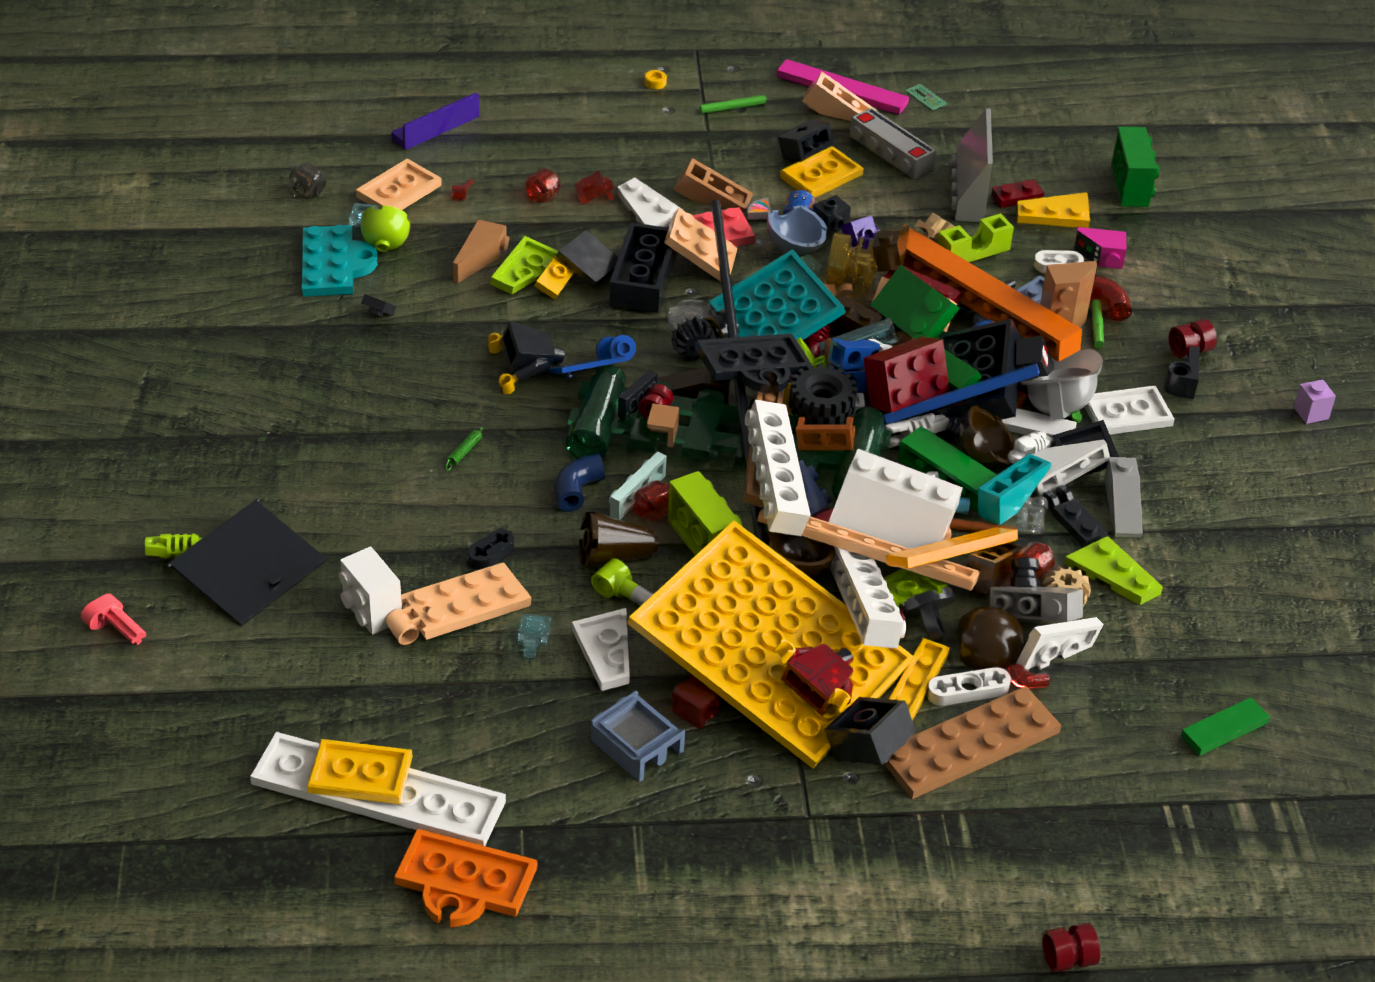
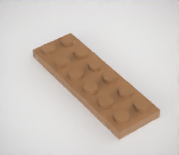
[884,686,1061,799]

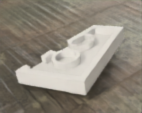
[572,608,630,691]

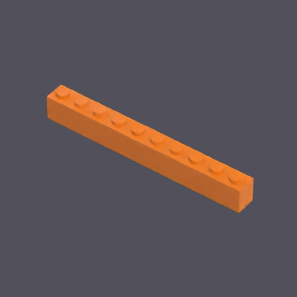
[902,224,1082,362]

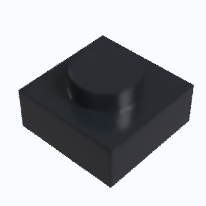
[361,294,396,317]

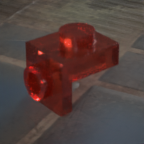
[574,170,615,204]

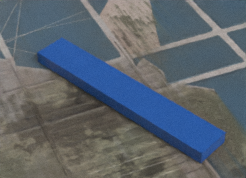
[883,363,1040,424]

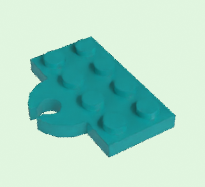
[302,225,378,297]

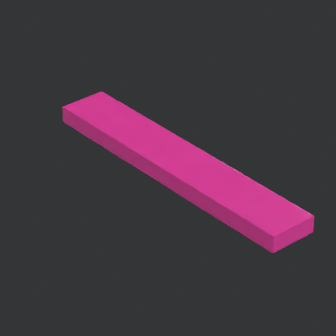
[777,59,909,115]

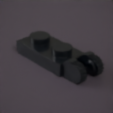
[1042,485,1108,548]

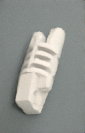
[885,413,949,448]
[1008,431,1053,464]

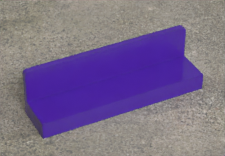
[391,93,479,150]

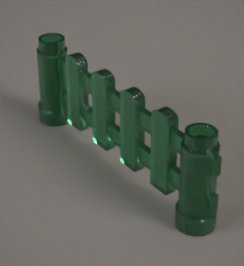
[565,365,892,500]

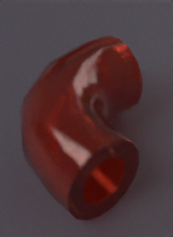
[1090,275,1132,321]

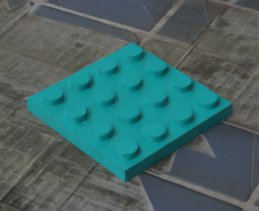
[709,249,846,341]

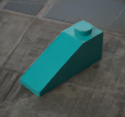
[978,454,1051,525]

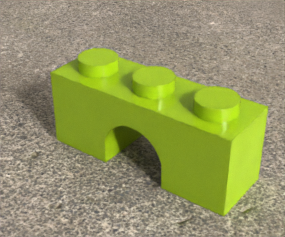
[937,213,1014,262]

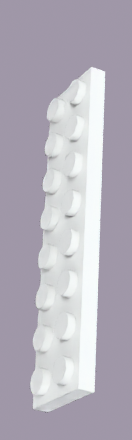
[250,732,506,846]

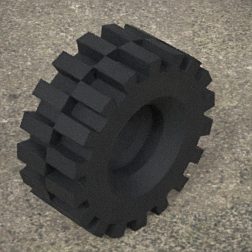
[789,364,857,425]

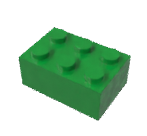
[1111,126,1160,207]

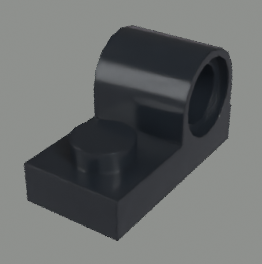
[1164,346,1200,399]

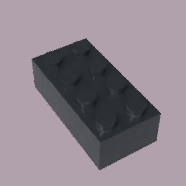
[609,222,678,313]

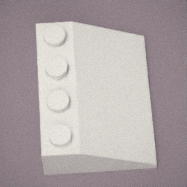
[829,449,963,549]

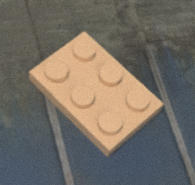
[356,159,441,210]
[664,208,738,282]

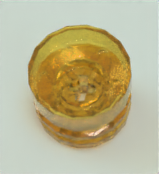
[826,233,877,290]

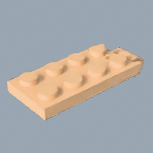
[385,562,531,645]

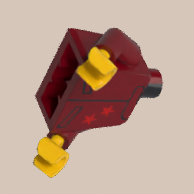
[772,639,854,716]

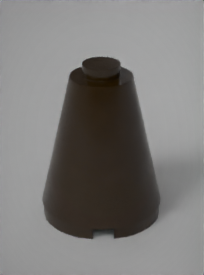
[579,511,658,568]

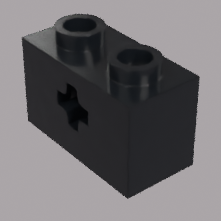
[778,119,834,161]

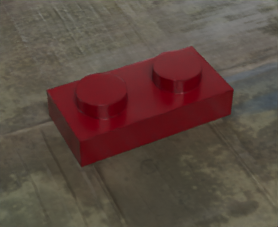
[991,179,1045,208]

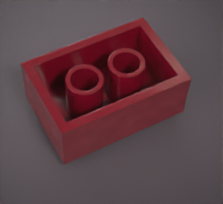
[863,337,950,412]

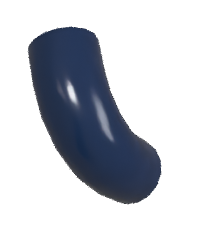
[554,454,605,512]

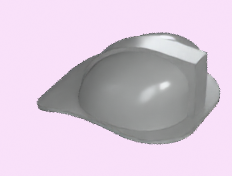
[1021,349,1103,420]

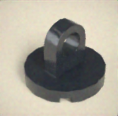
[898,587,956,642]

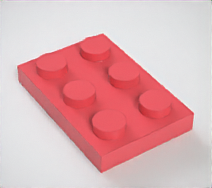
[692,207,755,247]

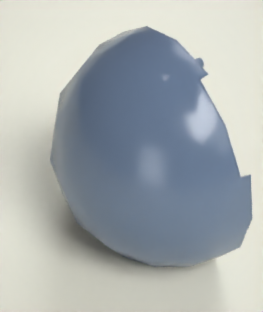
[767,205,827,256]

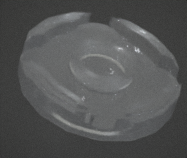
[667,299,716,331]

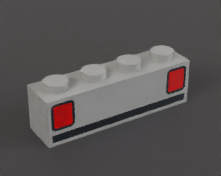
[850,108,936,179]

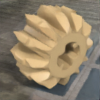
[1042,566,1091,607]

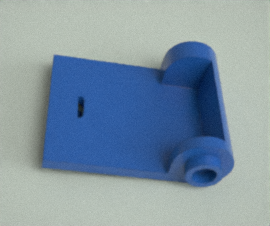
[548,335,636,378]

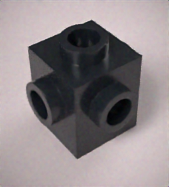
[813,195,851,236]

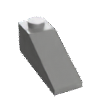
[1104,457,1143,538]

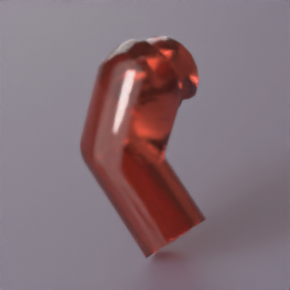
[1006,664,1050,689]

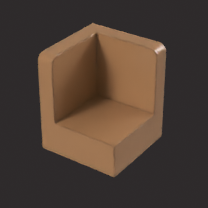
[647,404,679,447]

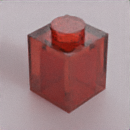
[672,675,720,729]

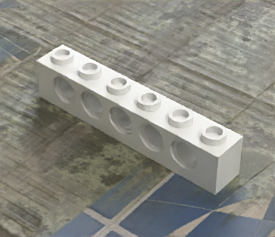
[745,400,810,536]
[829,546,906,649]

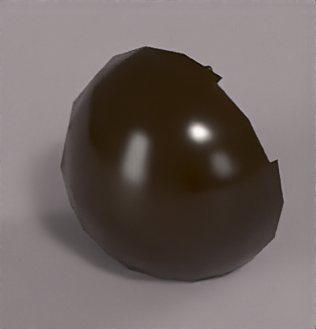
[958,405,1015,469]
[766,531,836,579]
[958,606,1026,670]

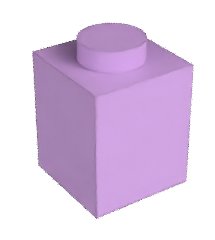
[1294,379,1336,424]

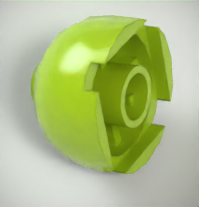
[361,205,411,252]

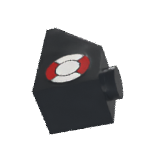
[1016,336,1054,379]

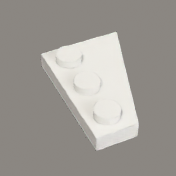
[617,178,684,227]
[1012,617,1103,679]

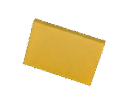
[780,146,864,198]
[307,739,413,804]

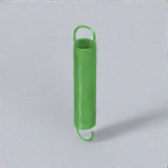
[446,426,483,471]

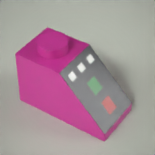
[1074,227,1126,269]

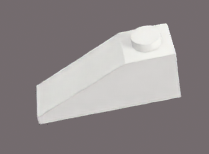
[1032,440,1110,498]

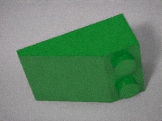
[870,265,960,339]

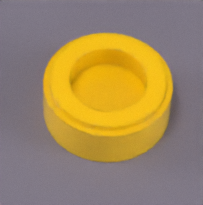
[644,70,667,89]

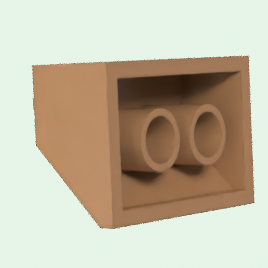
[1040,261,1097,328]

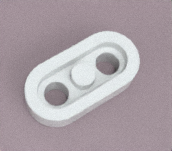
[1034,250,1084,274]

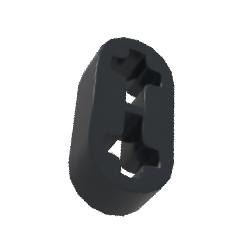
[468,529,514,570]

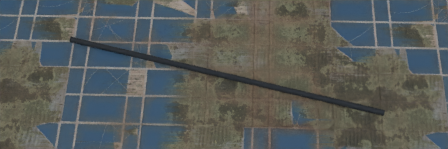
[711,200,767,545]

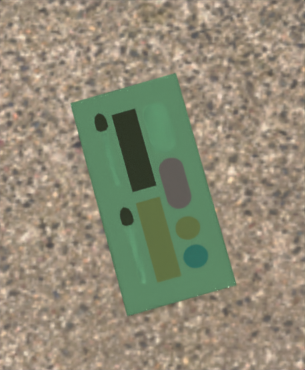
[906,84,948,110]

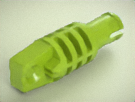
[145,534,204,559]

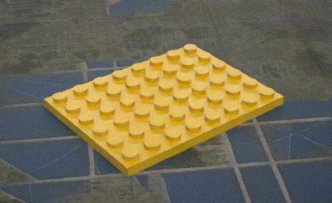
[627,521,915,768]

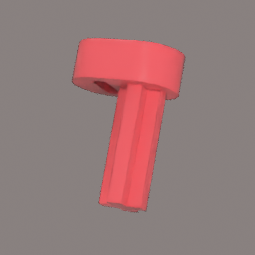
[80,594,146,645]

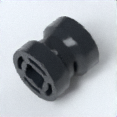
[1011,558,1039,587]

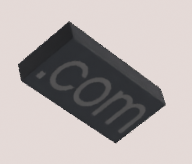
[618,370,658,421]

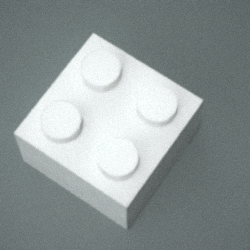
[339,546,402,635]

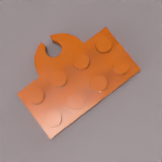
[395,829,537,927]

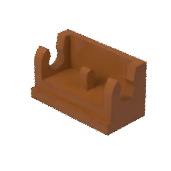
[796,417,855,450]

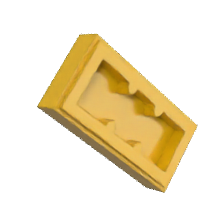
[534,256,575,300]

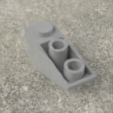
[990,587,1083,622]

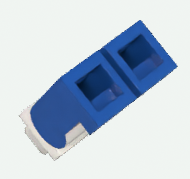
[826,339,892,393]

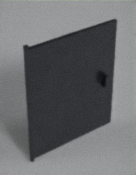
[166,498,326,626]

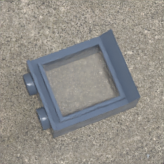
[591,691,685,782]

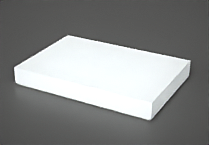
[1085,385,1175,435]

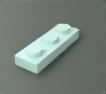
[609,452,667,520]

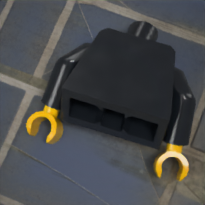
[488,321,565,395]

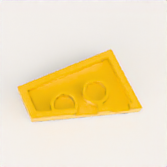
[1016,192,1090,228]

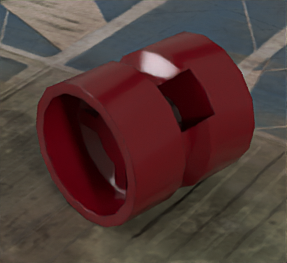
[1168,319,1217,359]
[1042,923,1100,972]

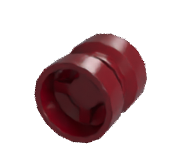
[638,384,674,419]

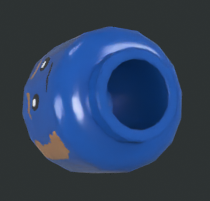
[783,190,816,215]

